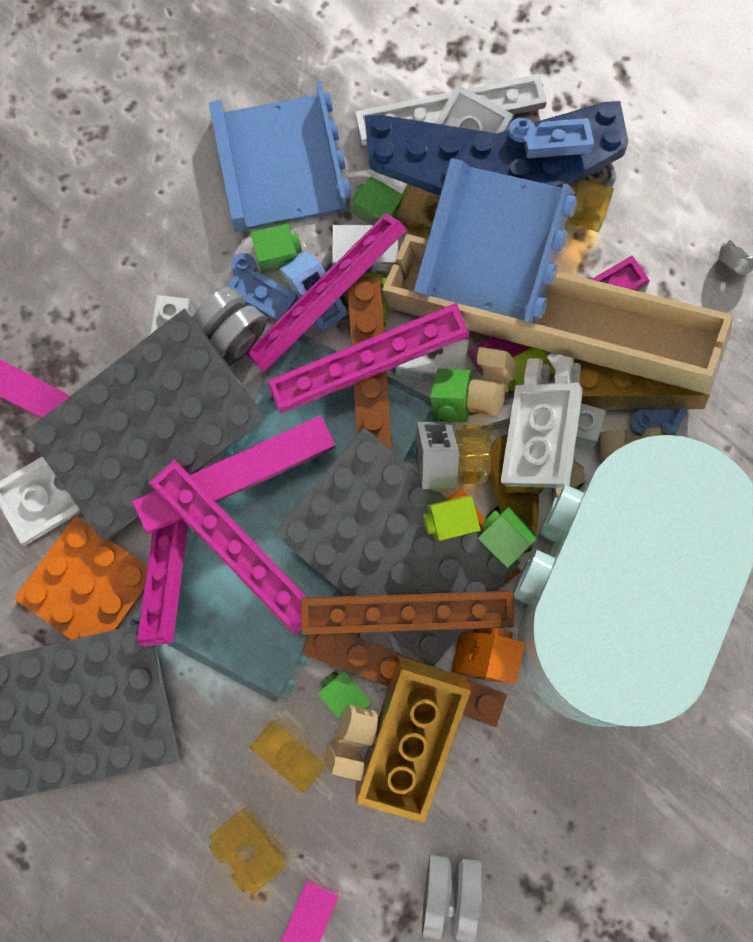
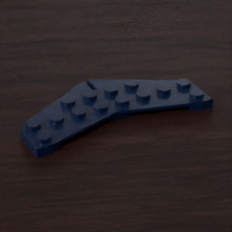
[365,101,628,196]

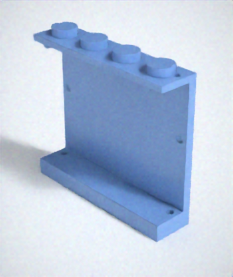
[209,81,351,232]
[414,158,577,324]

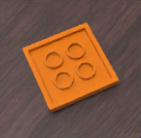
[13,516,148,640]

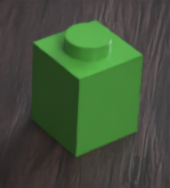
[352,176,404,225]
[251,223,302,274]
[430,368,472,422]
[478,507,538,568]
[318,670,372,719]

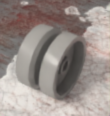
[193,286,267,369]
[422,855,482,942]

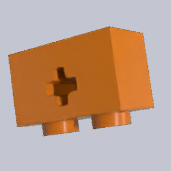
[451,628,525,685]

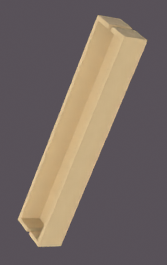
[382,234,733,395]

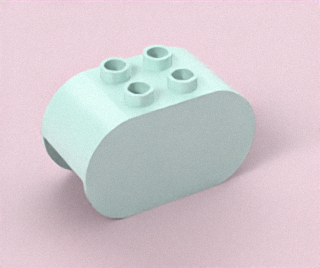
[513,435,753,727]

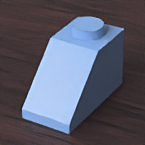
[279,251,348,332]

